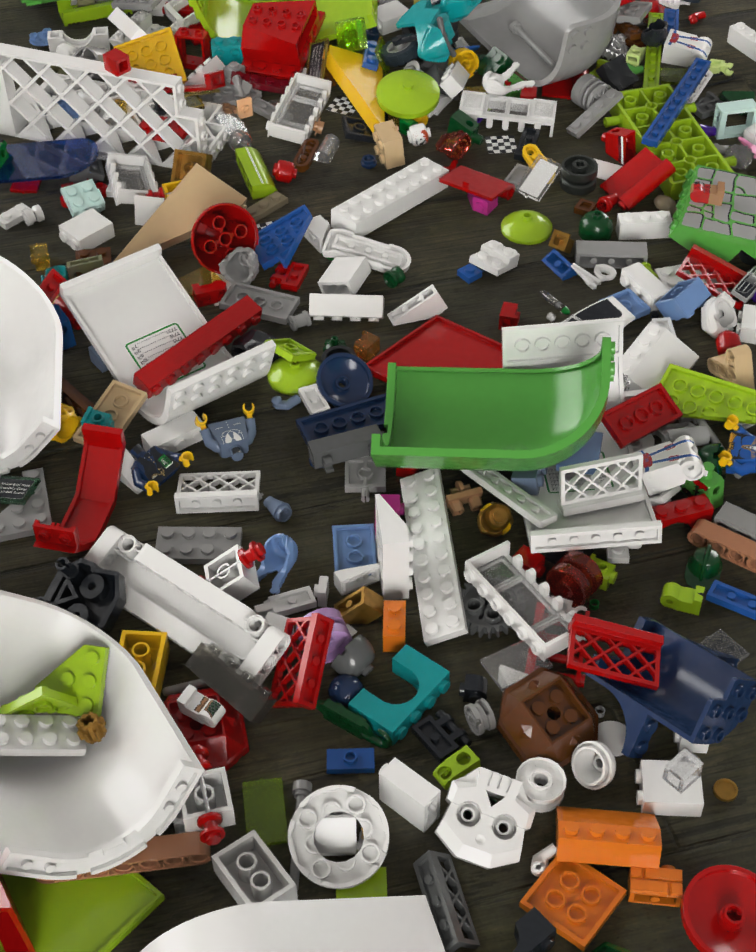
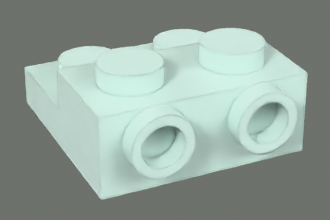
[60,179,105,218]

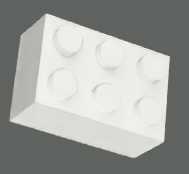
[211,830,298,905]

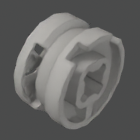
[464,698,496,736]

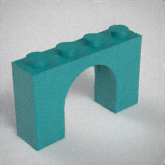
[349,644,450,746]

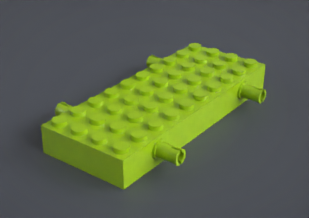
[603,83,737,200]

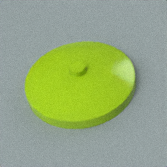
[376,69,440,119]

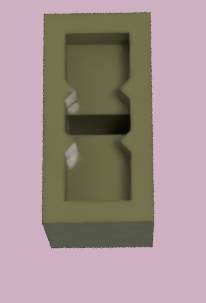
[67,254,104,280]

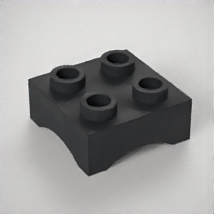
[596,54,639,91]

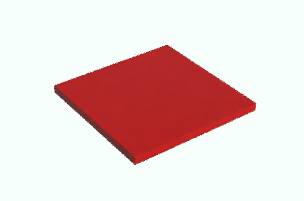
[366,315,503,383]

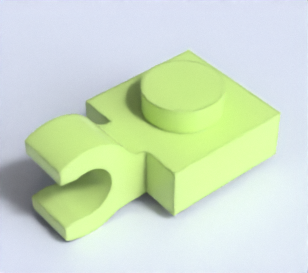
[709,59,734,76]

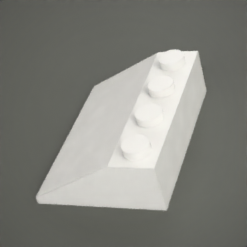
[623,321,699,391]
[375,494,413,601]

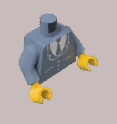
[194,403,256,461]

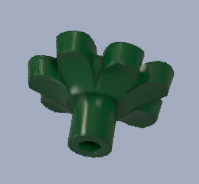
[323,336,347,352]

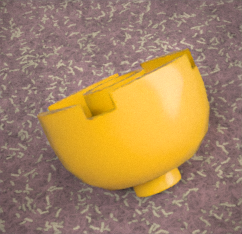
[448,47,479,79]

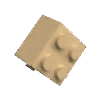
[372,120,405,170]

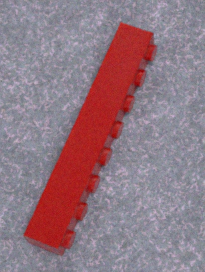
[133,295,263,399]

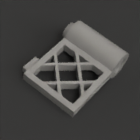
[651,422,710,446]

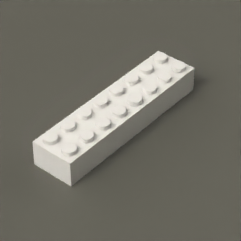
[331,157,449,237]

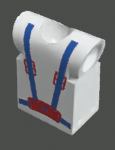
[661,29,712,67]
[634,435,705,497]

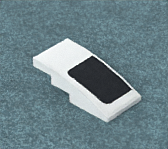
[563,296,635,327]

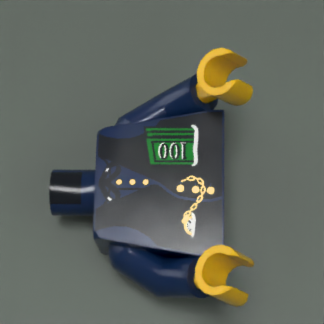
[130,444,194,496]

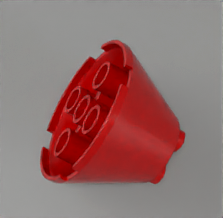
[191,203,259,274]

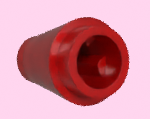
[596,193,619,213]

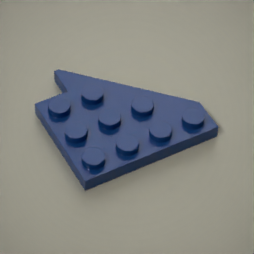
[255,204,313,270]

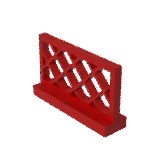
[675,244,747,310]
[267,613,334,710]
[566,613,664,691]

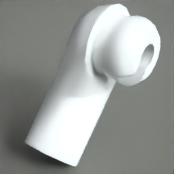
[531,843,556,877]

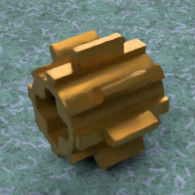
[76,712,107,744]

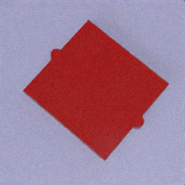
[10,172,44,194]

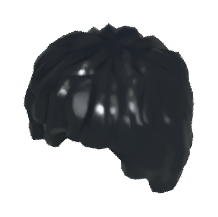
[641,18,668,48]

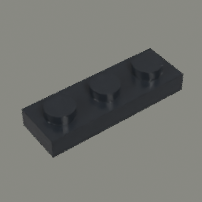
[514,127,541,162]

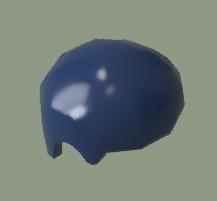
[328,674,364,707]

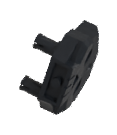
[36,557,126,634]

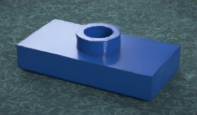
[327,748,375,774]

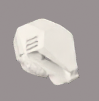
[700,291,737,339]

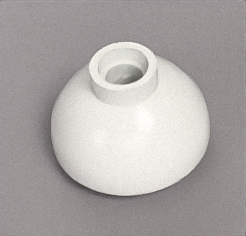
[571,741,616,790]

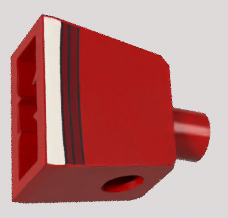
[601,127,636,165]

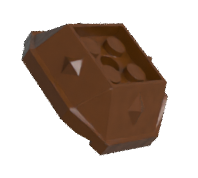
[496,667,598,768]

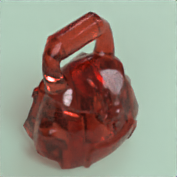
[435,130,472,160]

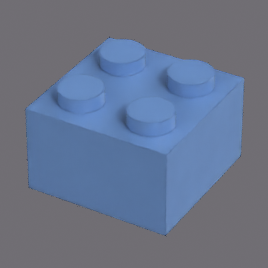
[655,277,712,321]

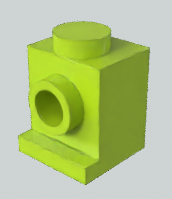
[582,553,618,591]

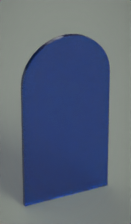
[0,138,99,184]

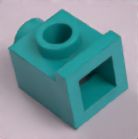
[81,406,114,427]

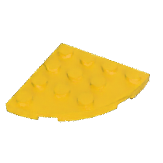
[113,27,188,84]

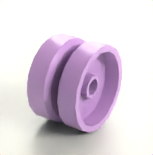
[296,607,353,664]

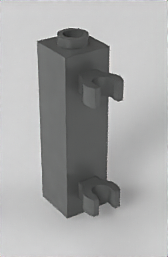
[307,424,384,474]

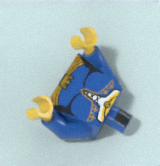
[718,414,756,476]

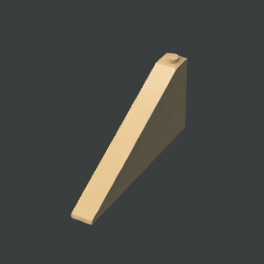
[113,163,247,262]

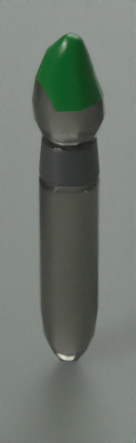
[540,290,570,315]

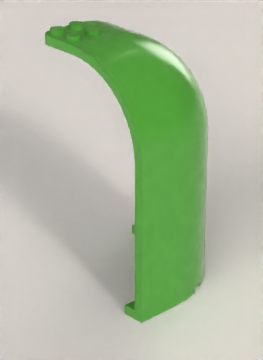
[371,337,615,471]

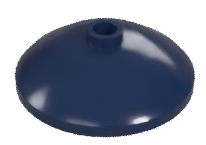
[316,353,373,407]

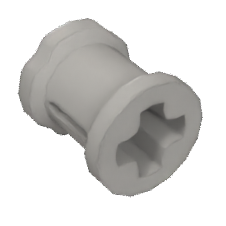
[288,310,312,331]

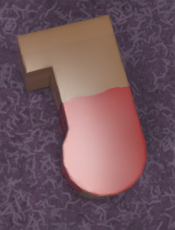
[690,181,725,206]

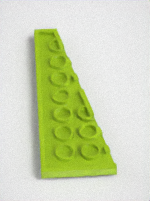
[660,364,756,424]

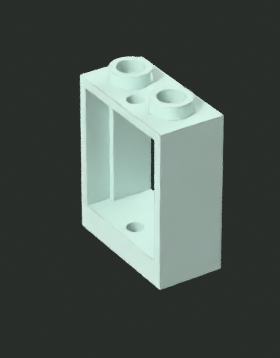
[712,98,756,140]

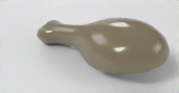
[654,195,677,215]

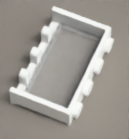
[105,152,158,206]

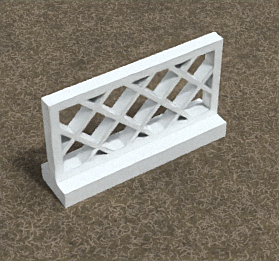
[557,451,645,517]
[174,470,261,514]

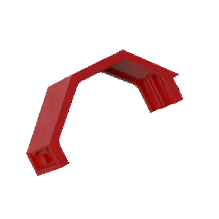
[32,423,126,553]

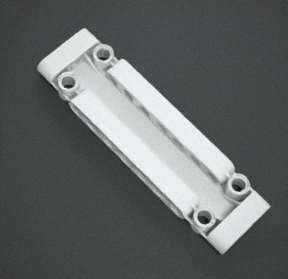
[83,525,291,691]

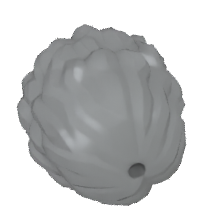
[218,247,259,285]

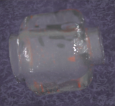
[228,129,252,150]

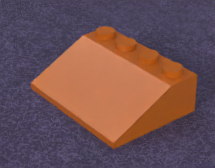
[556,806,662,868]

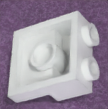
[469,240,520,276]

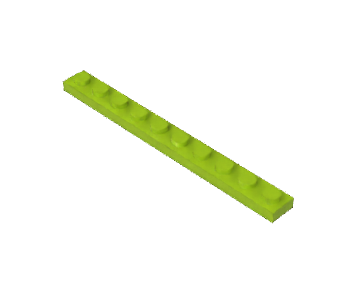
[643,12,664,87]

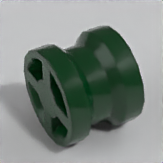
[383,266,406,288]

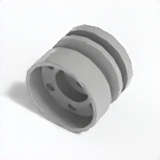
[571,74,611,111]

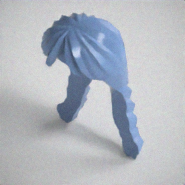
[257,533,298,595]

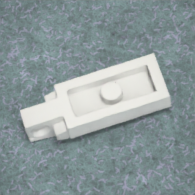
[254,586,317,618]

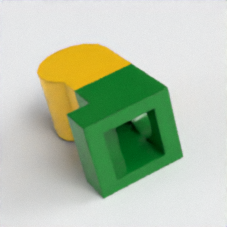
[399,115,428,136]

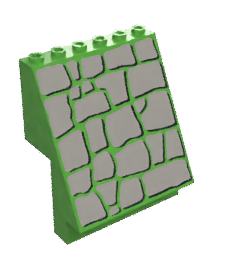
[668,165,756,262]

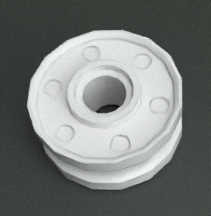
[516,757,567,813]

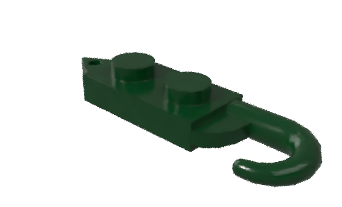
[316,699,392,749]

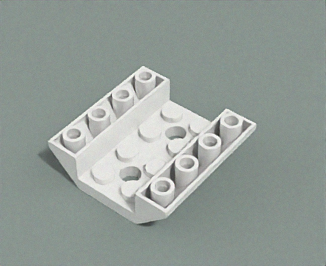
[109,10,191,47]

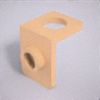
[233,96,253,119]

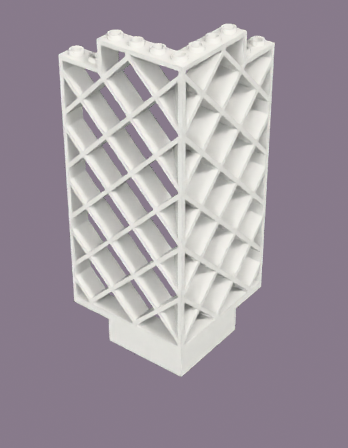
[0,43,230,168]

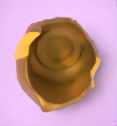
[477,502,513,537]

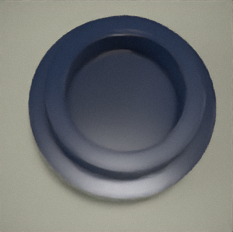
[361,154,377,169]

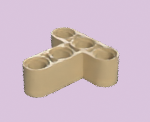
[707,344,755,389]

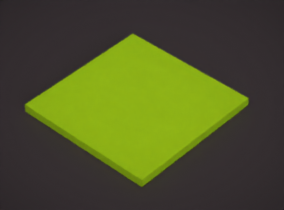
[0,873,165,952]

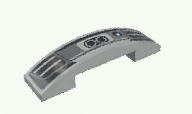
[730,266,756,304]

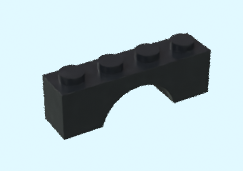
[513,907,556,952]

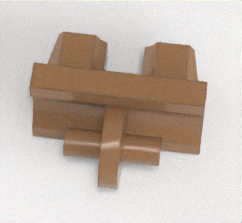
[446,480,483,516]

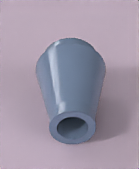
[263,496,292,522]

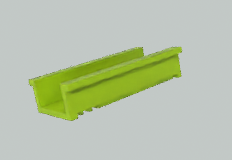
[57,0,133,27]

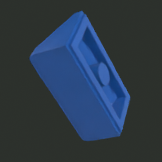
[541,248,577,281]

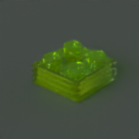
[335,17,368,52]

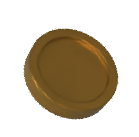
[713,778,738,802]

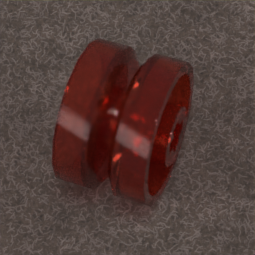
[546,550,603,607]

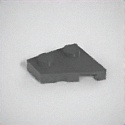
[694,91,723,120]

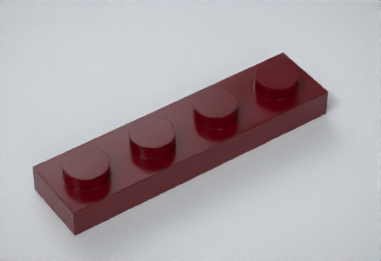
[230,71,289,94]

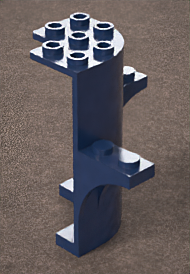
[585,616,756,758]

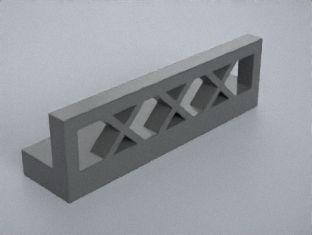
[413,850,480,952]

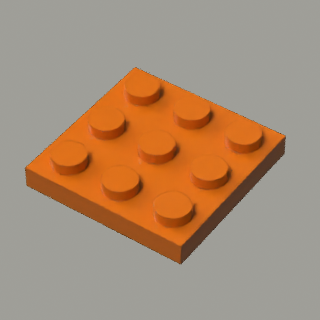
[519,857,627,952]

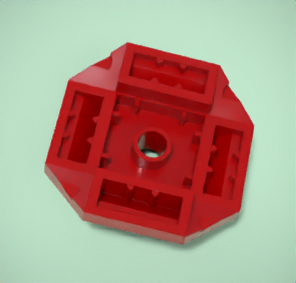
[164,687,249,771]

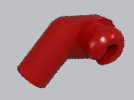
[688,11,706,25]

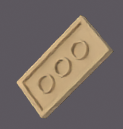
[72,379,148,445]

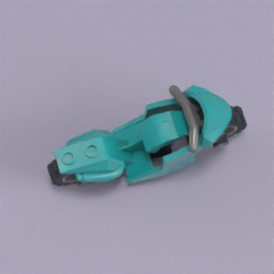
[380,0,482,67]

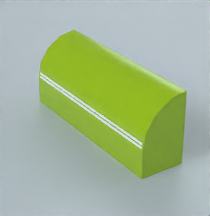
[235,147,277,200]

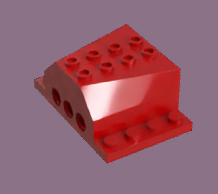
[241,0,326,82]

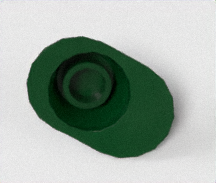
[684,544,722,591]

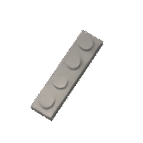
[566,87,623,139]

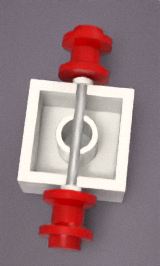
[199,541,266,601]
[181,745,236,845]

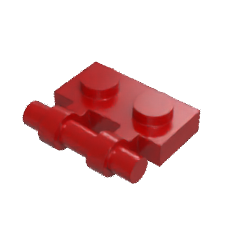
[269,261,309,292]

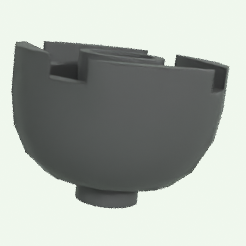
[331,634,375,678]

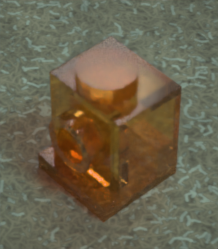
[353,330,380,363]

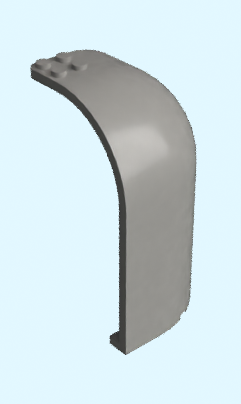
[459,0,621,87]

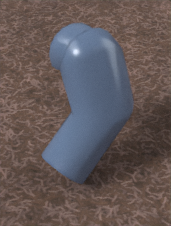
[271,394,301,410]

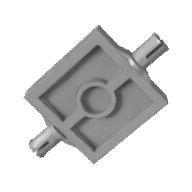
[345,455,386,502]

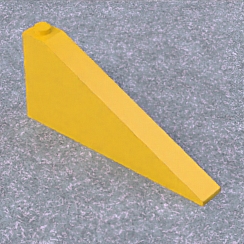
[323,45,385,132]

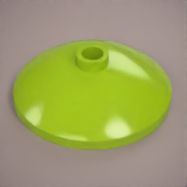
[501,210,552,245]
[267,357,321,396]

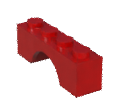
[652,493,714,529]

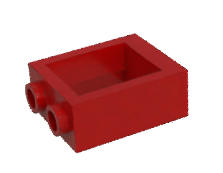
[174,27,211,70]

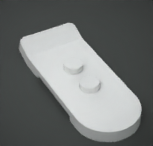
[322,229,411,273]

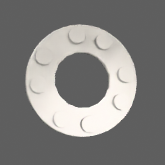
[288,785,390,889]

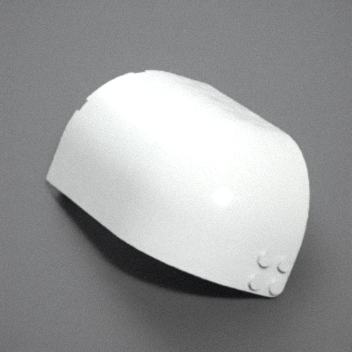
[0,256,63,476]
[0,590,204,880]

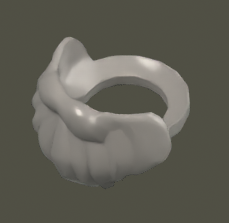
[232,75,253,98]

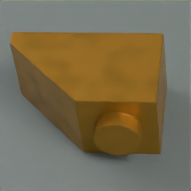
[334,585,383,624]

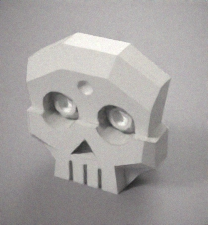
[434,767,536,869]

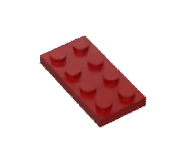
[601,383,683,449]

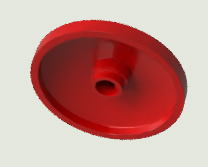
[680,865,756,952]

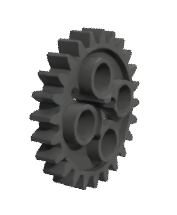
[461,574,526,639]

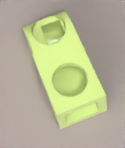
[626,45,646,67]

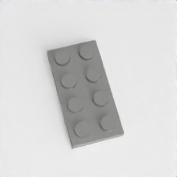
[219,281,300,325]
[155,526,243,564]

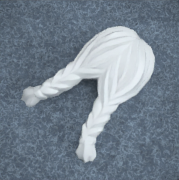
[482,62,535,96]

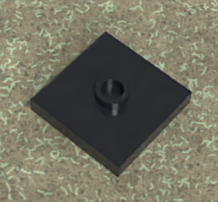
[341,116,376,143]

